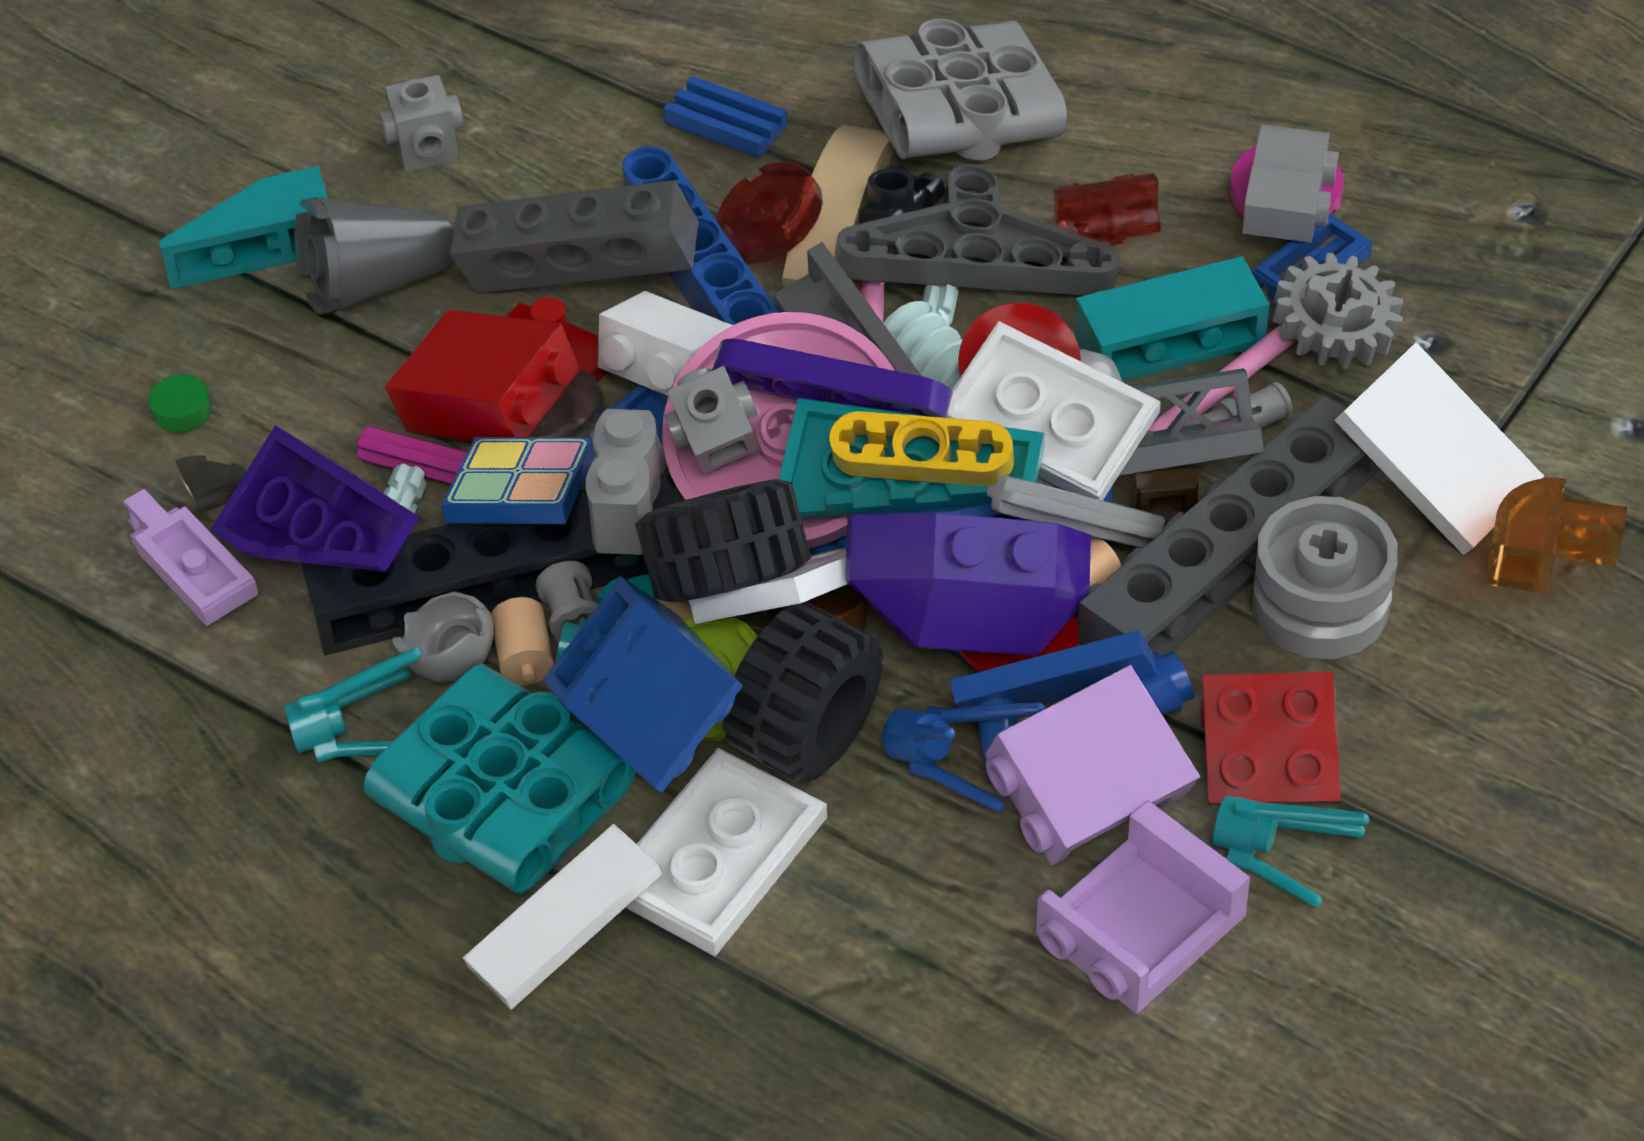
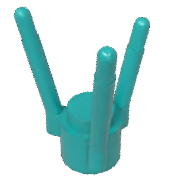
[284,647,422,763]
[1213,795,1369,907]

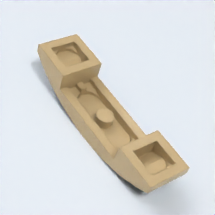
[782,124,894,286]

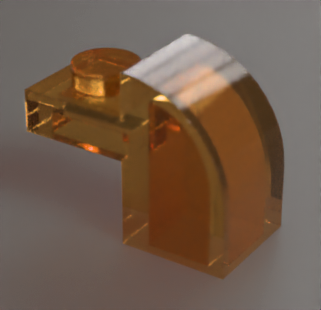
[1485,478,1627,594]

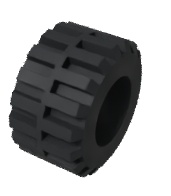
[635,479,811,602]
[723,602,883,784]

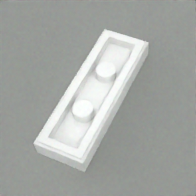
[463,824,662,1010]

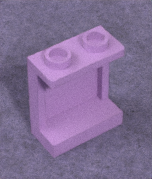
[986,665,1200,866]
[1036,800,1250,1014]

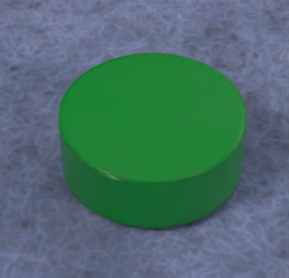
[148,374,211,432]

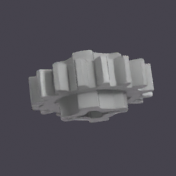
[1272,253,1403,369]

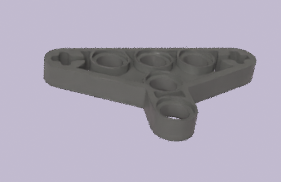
[834,165,1120,295]

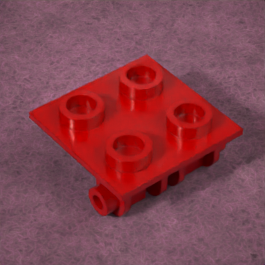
[1200,672,1341,805]

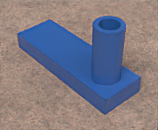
[950,630,1157,785]

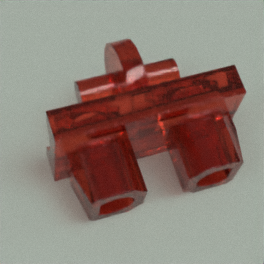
[1053,173,1161,247]

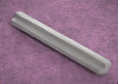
[987,475,1165,548]

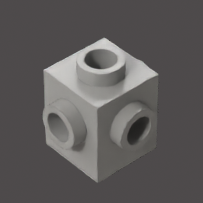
[379,75,464,172]
[664,366,760,474]

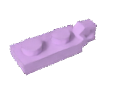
[123,489,258,627]

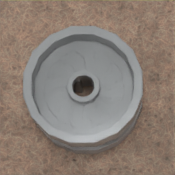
[1252,496,1398,659]

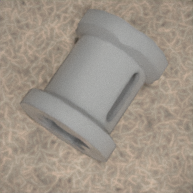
[536,561,599,643]

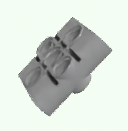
[854,19,1067,160]

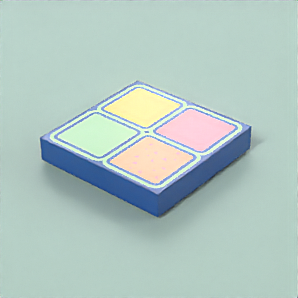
[442,437,595,525]

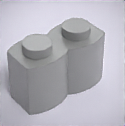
[1242,124,1339,243]
[586,409,661,555]

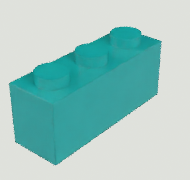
[1075,256,1269,382]

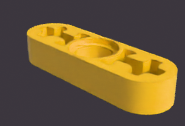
[829,411,1014,486]

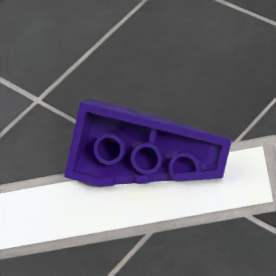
[210,425,419,572]

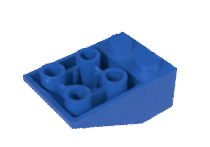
[543,576,743,792]

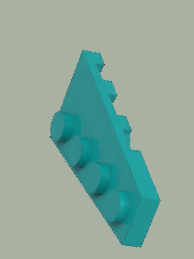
[779,398,1045,518]

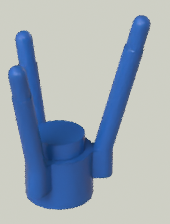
[882,702,1045,812]

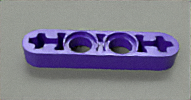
[712,338,953,418]

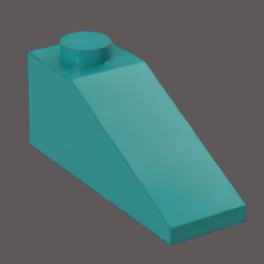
[159,166,328,289]

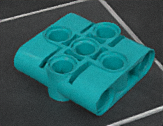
[364,664,636,895]

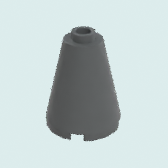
[295,197,455,314]

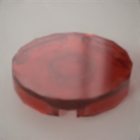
[716,161,823,265]

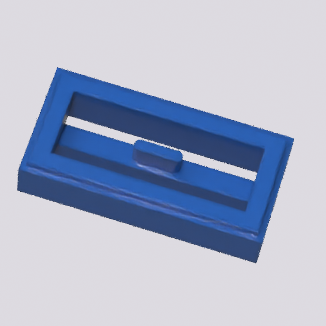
[663,76,788,158]
[1251,213,1373,300]

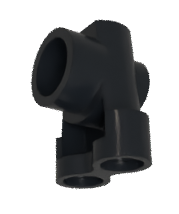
[859,163,945,224]

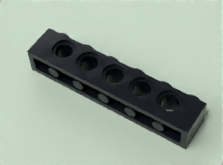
[301,472,676,656]

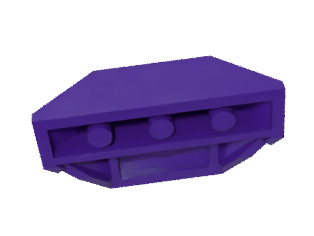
[845,513,1091,656]

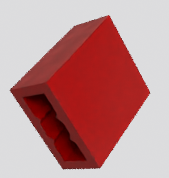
[385,310,581,442]

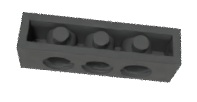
[450,180,699,294]

